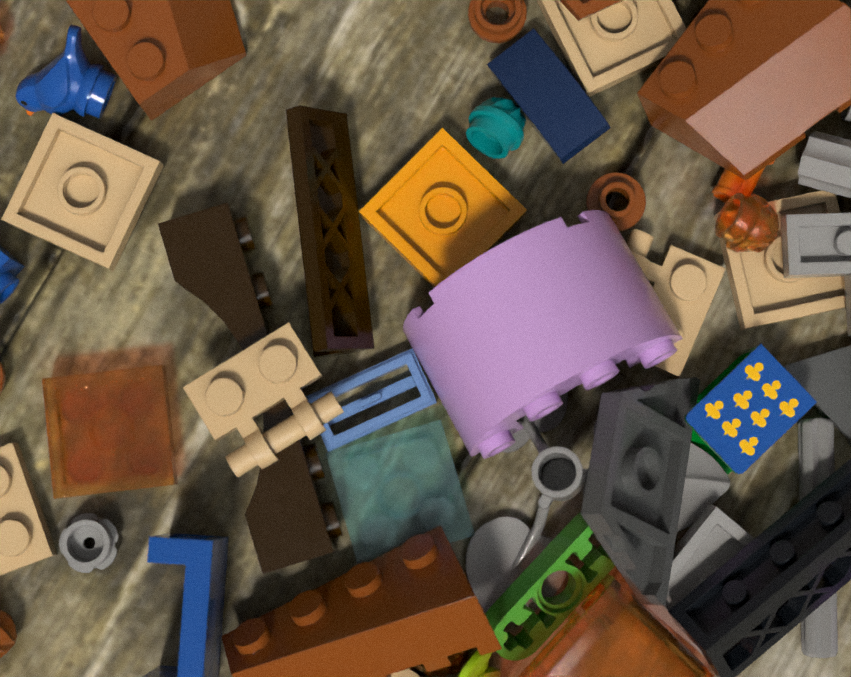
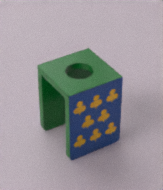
[684,344,817,474]

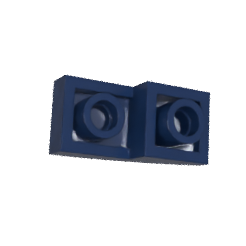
[487,28,610,164]

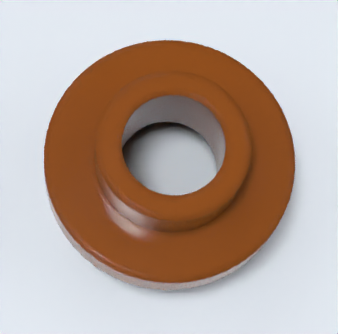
[468,0,527,43]
[586,172,646,232]

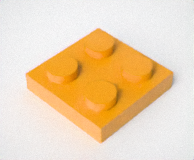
[359,128,527,288]

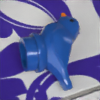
[15,24,117,119]

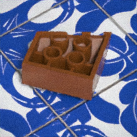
[66,0,247,121]
[637,0,851,180]

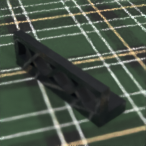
[668,459,851,677]

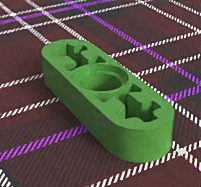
[485,512,615,661]

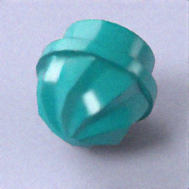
[466,97,526,159]

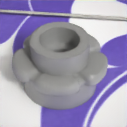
[59,513,119,573]

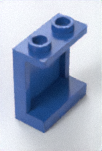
[143,533,229,677]

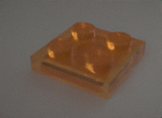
[42,365,178,499]

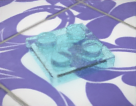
[326,420,475,564]

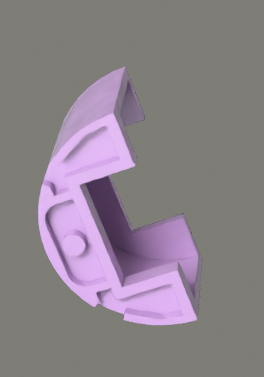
[403,210,683,459]

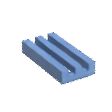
[306,348,437,452]

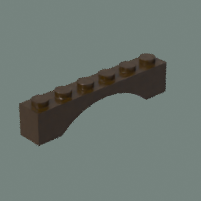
[158,202,343,574]

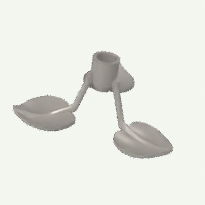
[466,392,730,614]

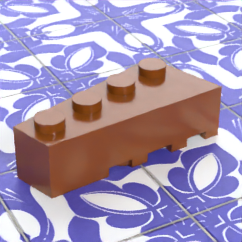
[221,525,502,677]

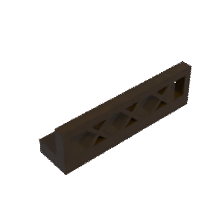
[286,105,375,357]

